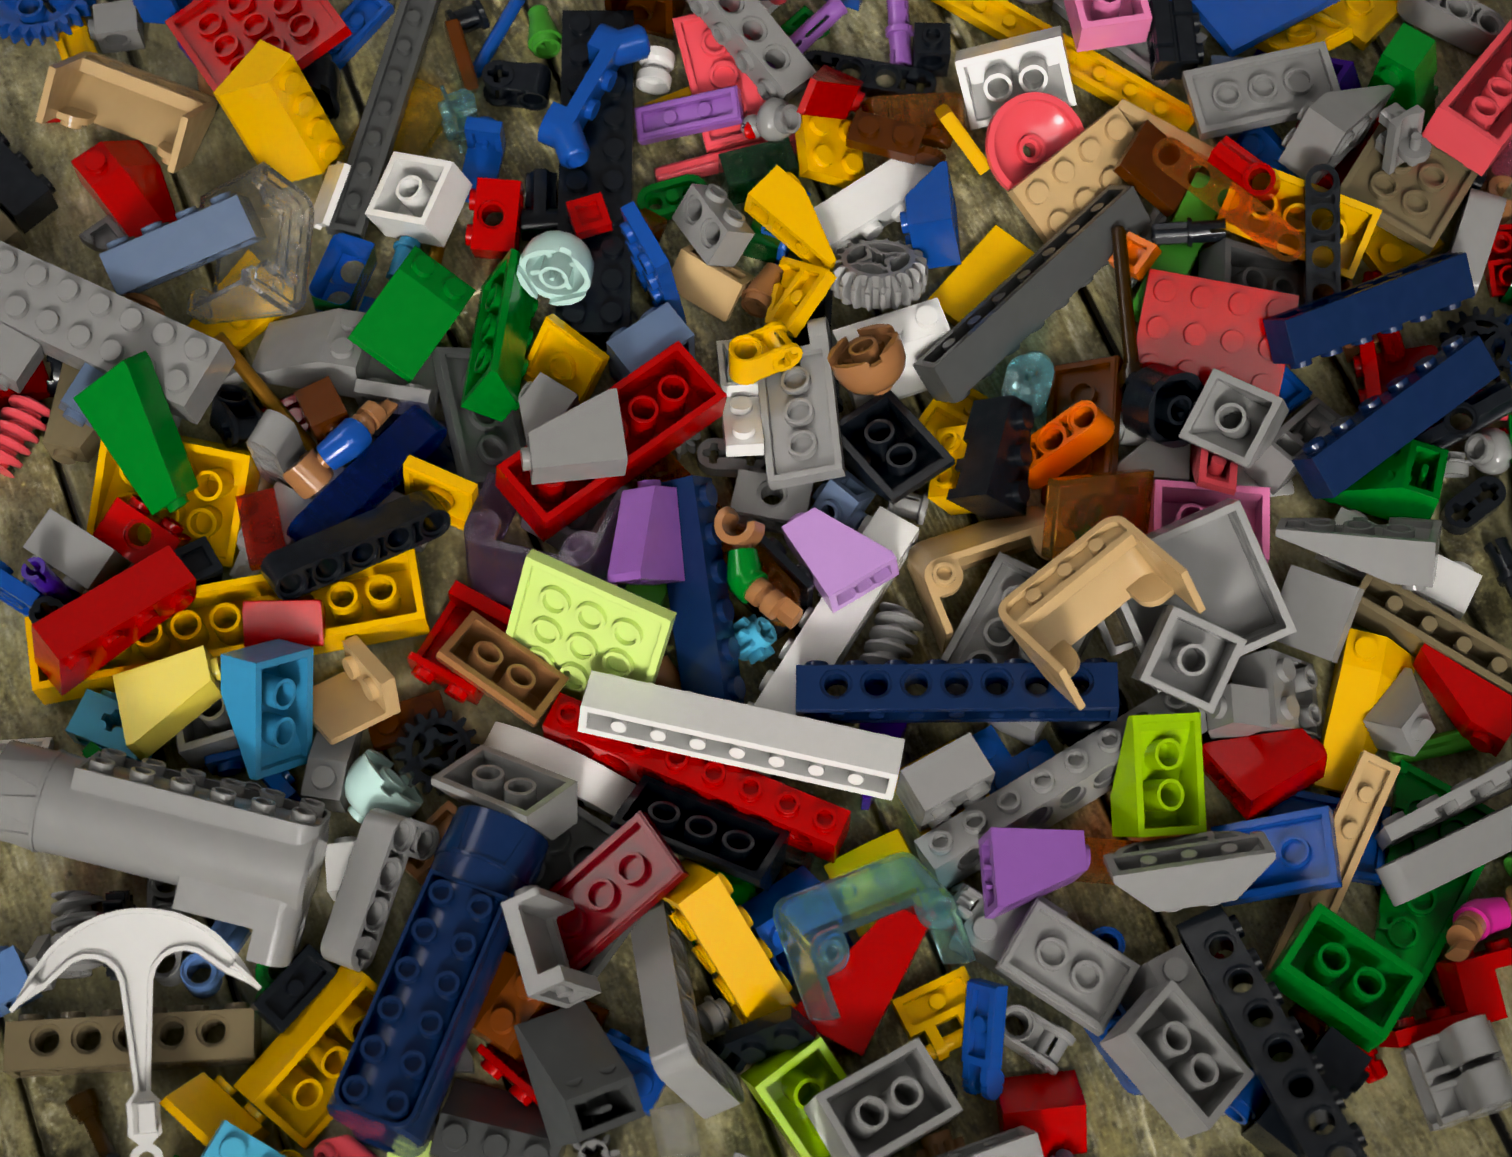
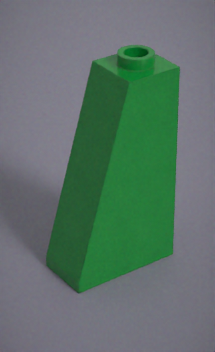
[73,350,199,515]

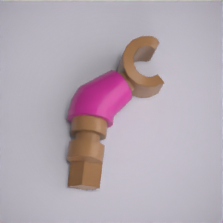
[1444,885,1512,962]

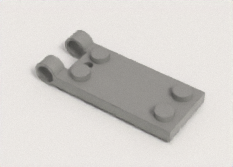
[758,316,846,490]

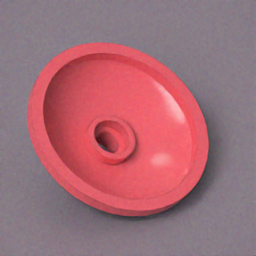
[985,92,1085,191]

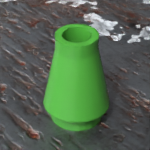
[528,5,562,59]

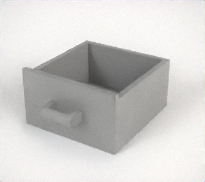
[1097,498,1297,693]

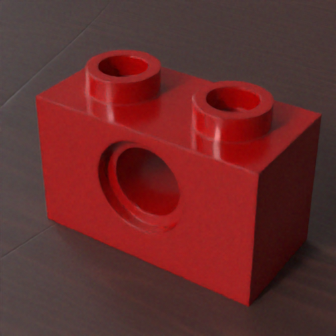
[465,177,525,260]
[93,494,192,564]

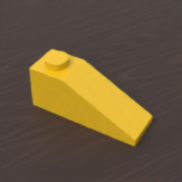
[744,165,836,272]

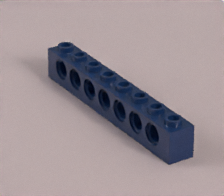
[796,658,1119,723]

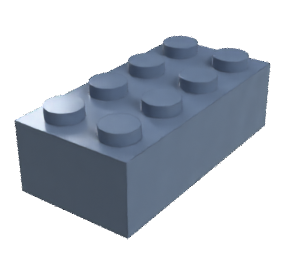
[99,191,267,296]

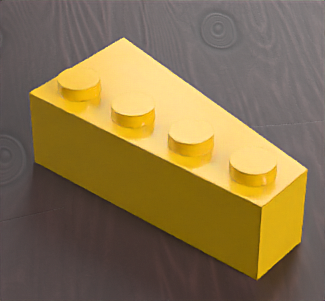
[663,858,796,1024]

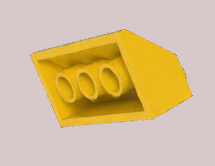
[213,39,345,187]
[1216,168,1382,280]
[233,966,378,1150]

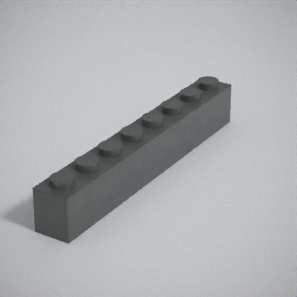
[913,185,1152,403]

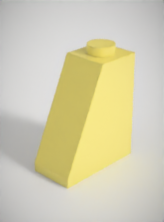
[112,645,222,760]

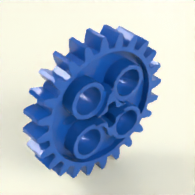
[0,0,97,46]

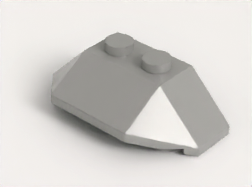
[1103,831,1276,912]

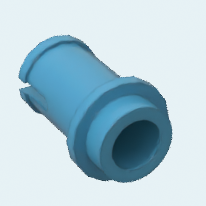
[386,236,421,281]

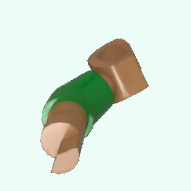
[714,506,803,630]

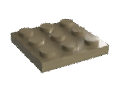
[1340,123,1478,255]

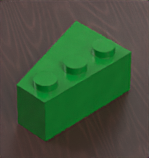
[1368,22,1438,134]

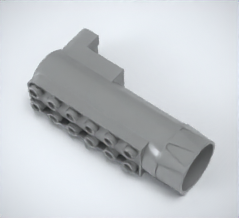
[0,740,331,967]

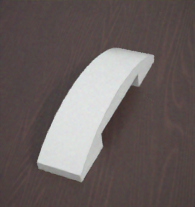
[484,721,636,818]

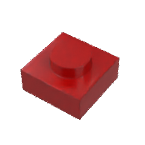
[565,192,613,239]

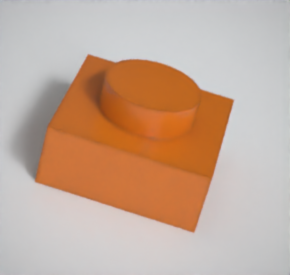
[1108,231,1162,282]

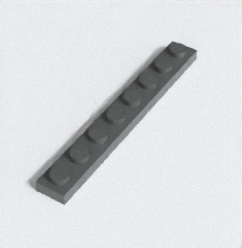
[325,0,441,239]

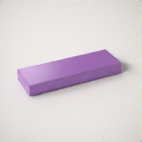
[634,85,744,145]

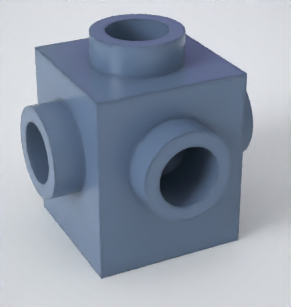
[810,470,876,531]

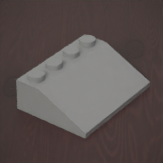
[941,551,1097,746]

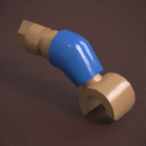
[283,399,398,499]

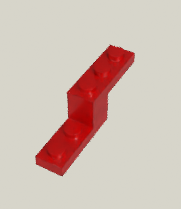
[1379,938,1512,1048]

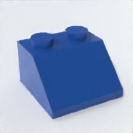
[900,161,961,269]

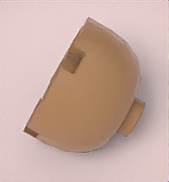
[827,324,906,396]

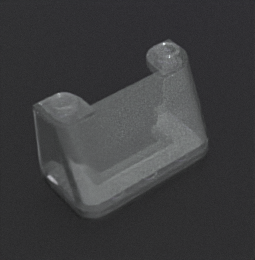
[187,162,314,325]

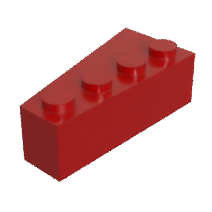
[31,545,196,696]

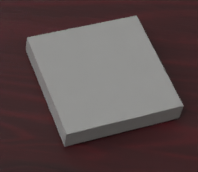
[1276,564,1364,663]

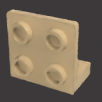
[313,635,401,745]

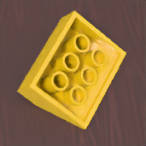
[86,435,260,568]

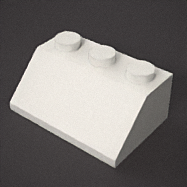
[955,25,1077,130]
[831,297,951,409]

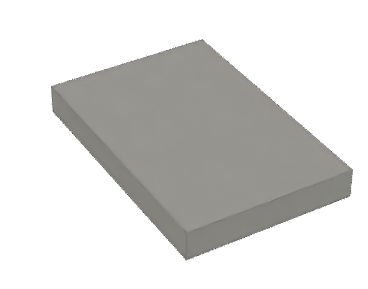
[994,898,1141,1036]

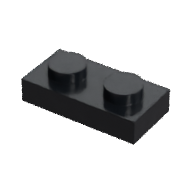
[250,944,338,1034]

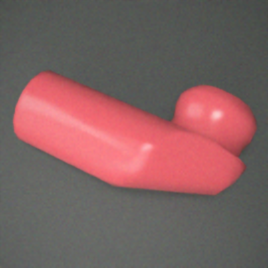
[313,1134,378,1157]

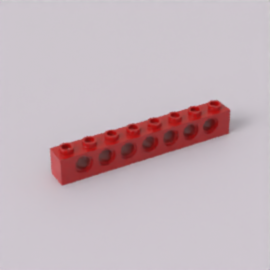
[542,692,851,863]

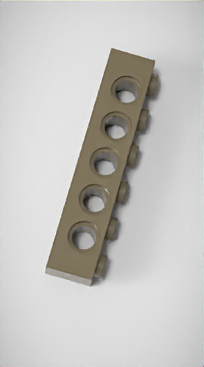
[3,1002,261,1078]

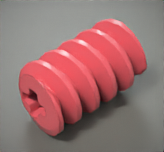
[0,394,51,478]

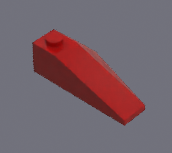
[71,140,177,238]

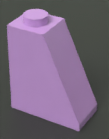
[781,507,899,613]

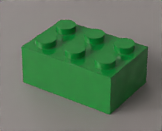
[1264,903,1424,1053]

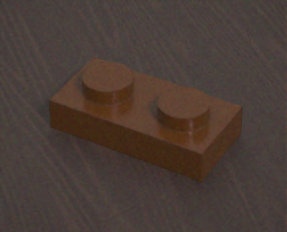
[368,690,449,752]

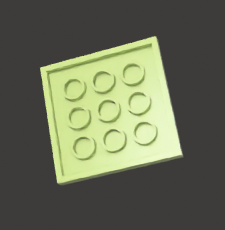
[506,548,677,704]

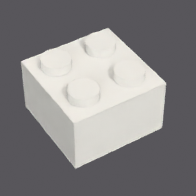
[365,151,473,247]

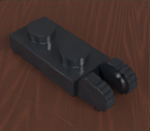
[706,1005,816,1074]

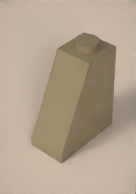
[42,363,101,465]

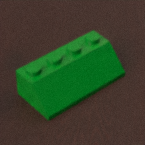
[460,248,538,422]

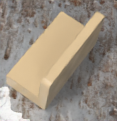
[672,244,755,322]

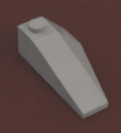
[1275,517,1442,591]

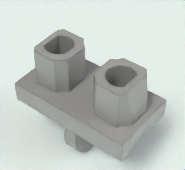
[1375,102,1432,175]

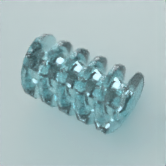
[1000,351,1055,418]

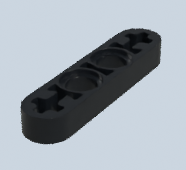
[804,50,937,106]

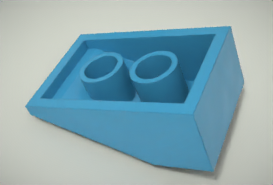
[221,639,313,780]

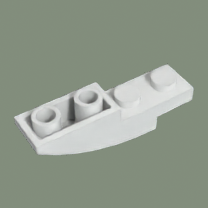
[716,339,764,457]

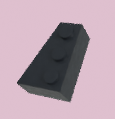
[946,395,1034,520]

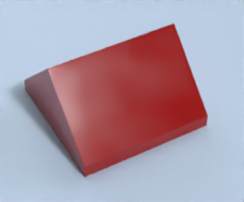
[996,1070,1087,1157]

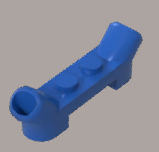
[538,23,650,169]

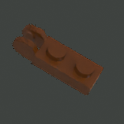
[846,110,953,167]

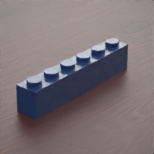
[1263,252,1475,369]
[1292,335,1500,499]
[661,475,746,704]

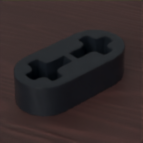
[1439,476,1506,535]

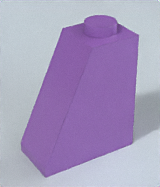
[607,479,685,586]
[978,827,1091,919]

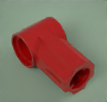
[1207,135,1281,201]

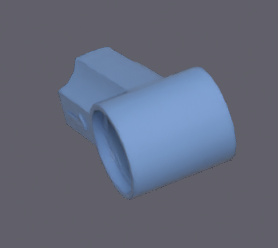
[180,920,251,998]

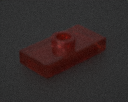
[235,488,287,571]

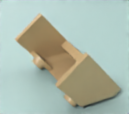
[35,52,218,174]
[907,506,1074,654]
[998,516,1206,711]

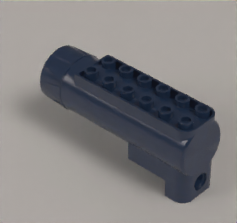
[326,805,549,1157]

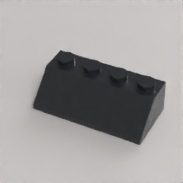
[610,775,790,891]

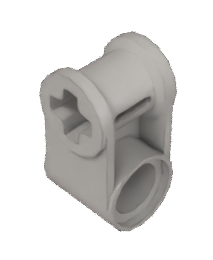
[1003,1004,1076,1076]

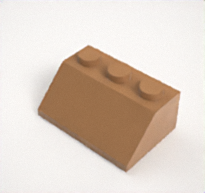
[436,611,569,728]

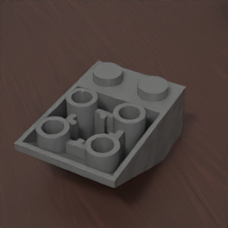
[514,1001,645,1148]

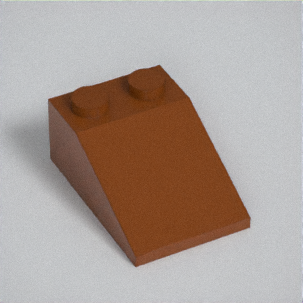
[471,951,560,1064]

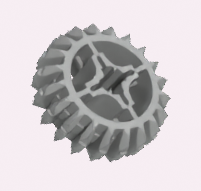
[830,238,928,312]

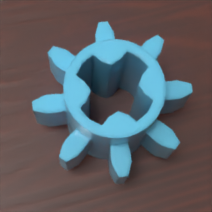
[733,614,777,665]

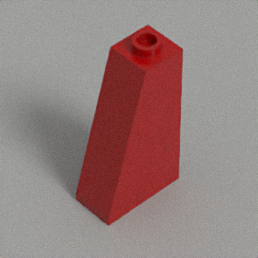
[794,902,931,1057]

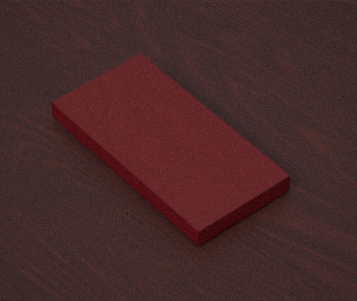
[548,811,689,971]

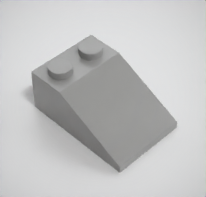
[1278,84,1395,184]
[252,308,371,398]

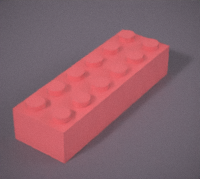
[1422,19,1512,176]

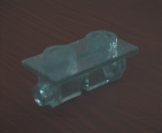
[437,85,478,153]

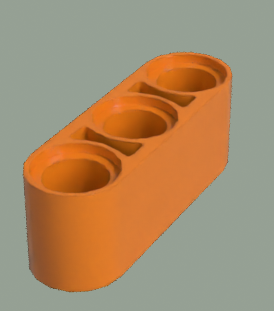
[1028,400,1115,489]

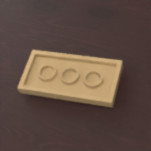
[1007,106,1136,244]

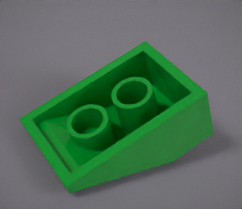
[347,246,476,383]

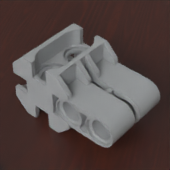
[1400,1014,1512,1132]

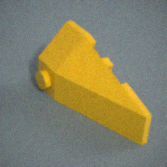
[1312,628,1415,794]

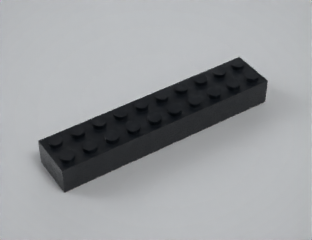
[555,10,635,351]

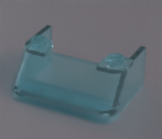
[773,852,976,1020]

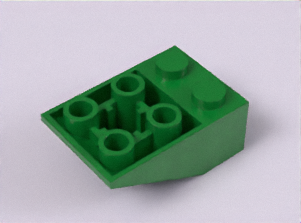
[1323,439,1449,520]

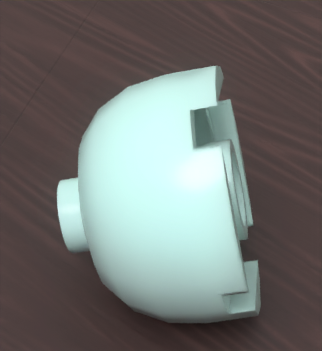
[517,230,594,306]
[344,749,423,824]

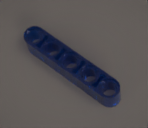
[287,404,447,542]

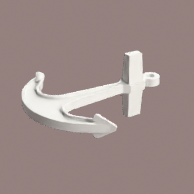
[9,908,262,1157]

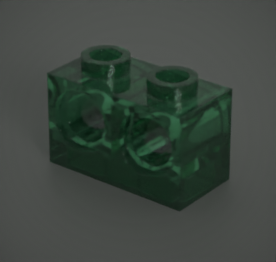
[718,137,799,205]

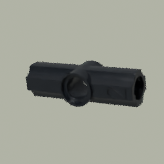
[1414,379,1512,449]

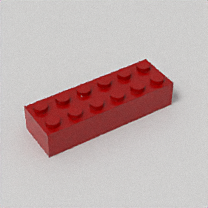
[495,341,727,542]

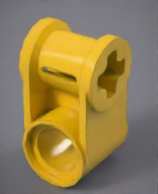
[728,321,803,385]

